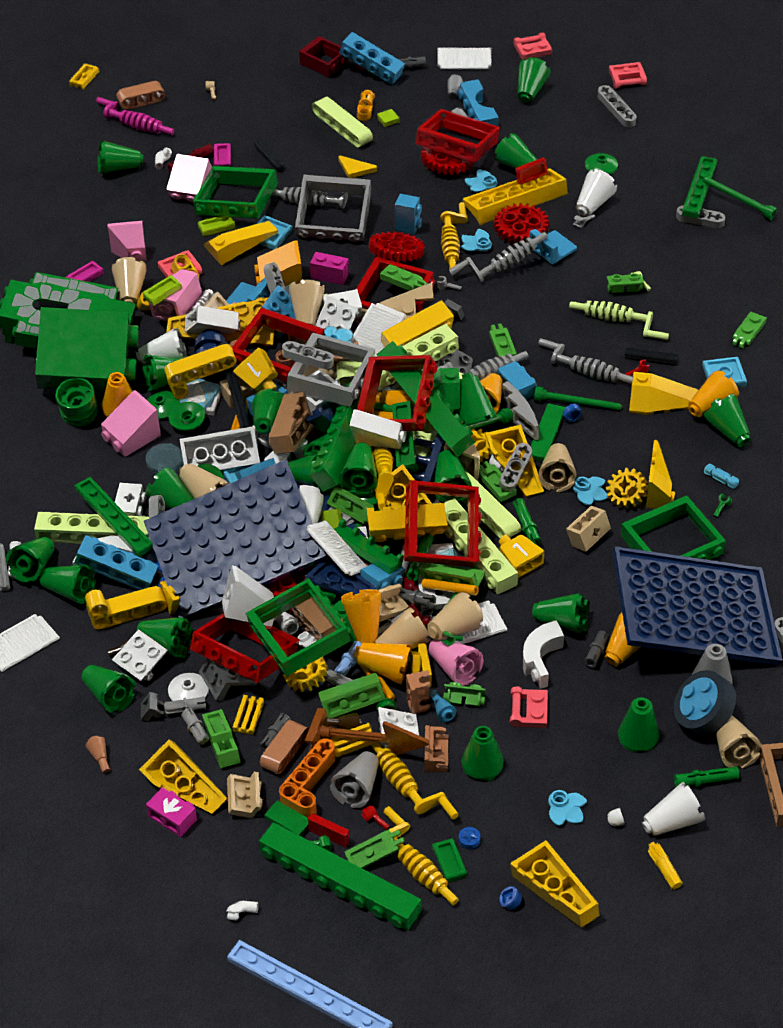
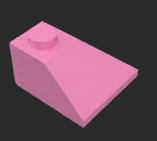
[108,221,146,261]

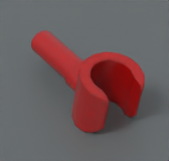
[625,360,650,376]
[362,806,390,830]

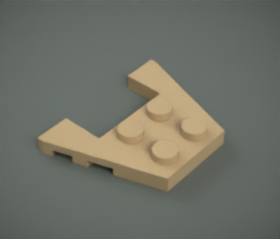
[380,283,433,320]

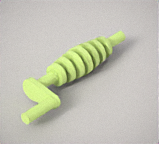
[569,301,669,341]

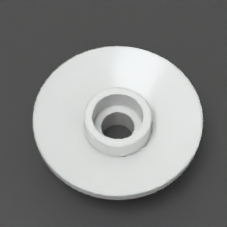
[168,673,209,704]

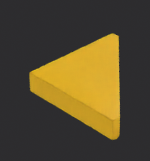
[338,156,377,178]
[160,581,180,615]
[409,651,421,674]

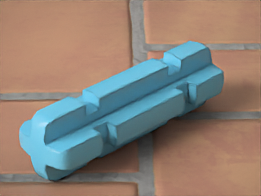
[704,464,739,489]

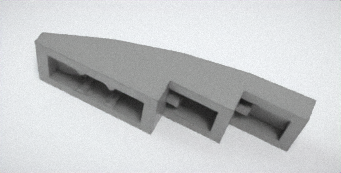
[502,381,539,440]

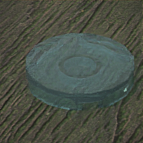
[146,443,183,474]

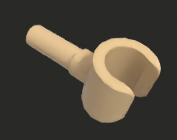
[206,81,216,100]

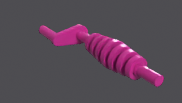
[96,97,174,135]

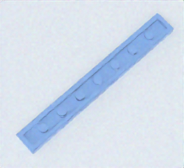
[227,940,393,1028]

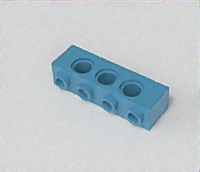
[339,32,405,85]
[74,535,158,590]

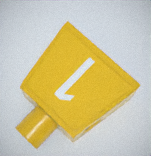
[233,347,278,392]
[499,535,544,578]

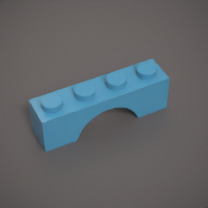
[458,79,499,130]

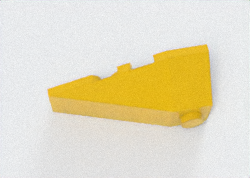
[629,372,698,415]

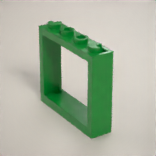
[193,166,278,219]
[621,495,726,560]
[245,578,351,677]

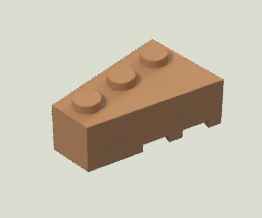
[269,392,314,454]
[292,598,343,640]

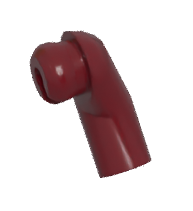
[401,573,419,591]
[406,604,431,629]

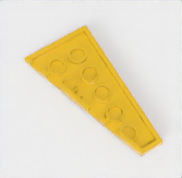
[166,297,275,347]

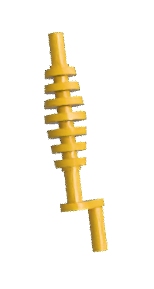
[440,202,468,269]
[373,447,394,510]
[371,742,459,819]
[383,806,459,905]

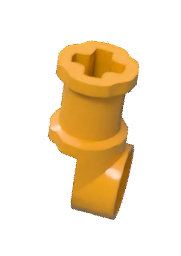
[357,90,375,121]

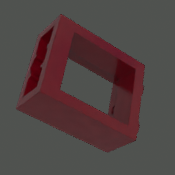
[299,36,349,78]

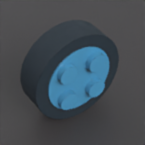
[674,670,736,735]

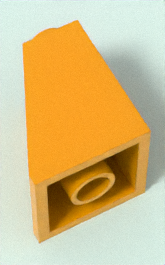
[254,240,302,286]

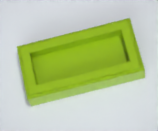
[198,216,235,237]
[143,275,182,306]

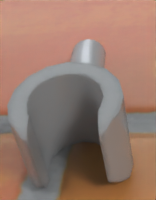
[573,214,595,228]
[437,276,461,291]

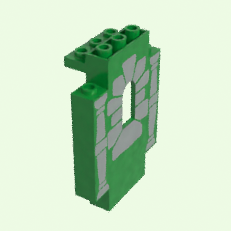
[0,272,136,349]

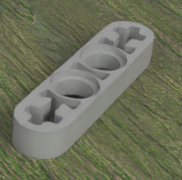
[598,85,637,127]

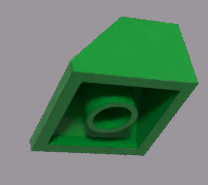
[433,368,460,411]

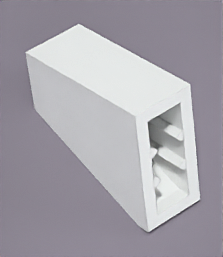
[185,305,240,334]
[349,409,406,449]

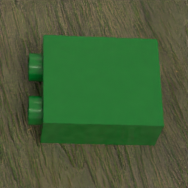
[35,307,139,392]

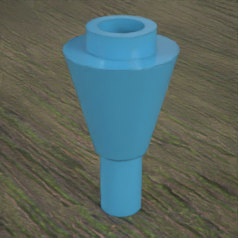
[430,690,457,722]

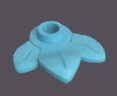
[465,169,497,192]
[461,229,492,252]
[324,326,353,343]
[573,477,608,506]
[548,790,587,826]

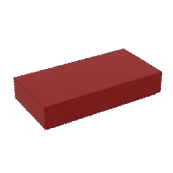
[515,157,548,185]
[308,813,350,848]

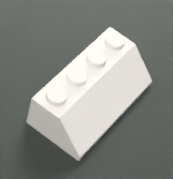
[180,426,260,470]

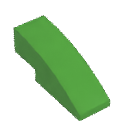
[202,709,240,768]

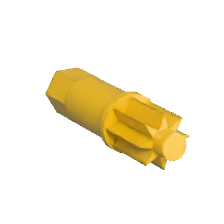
[648,842,683,890]

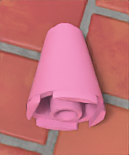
[429,639,483,686]

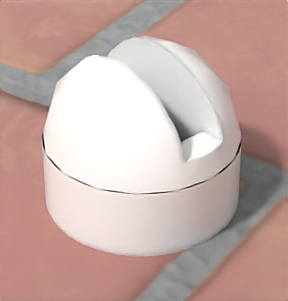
[608,808,625,827]

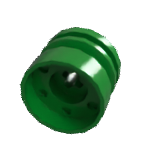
[55,378,99,427]

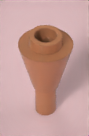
[85,736,110,774]

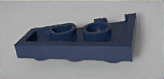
[304,556,376,595]

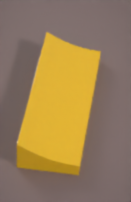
[463,168,568,225]

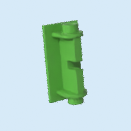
[607,273,644,293]
[443,682,486,707]

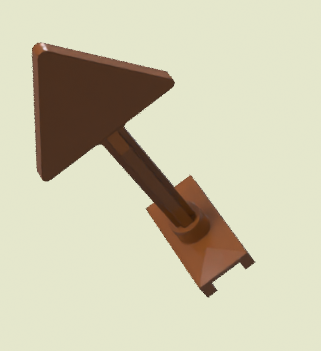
[305,708,430,755]

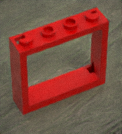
[415,109,500,163]
[356,257,436,314]
[232,307,325,382]
[357,355,437,431]
[404,480,481,567]
[190,613,300,683]

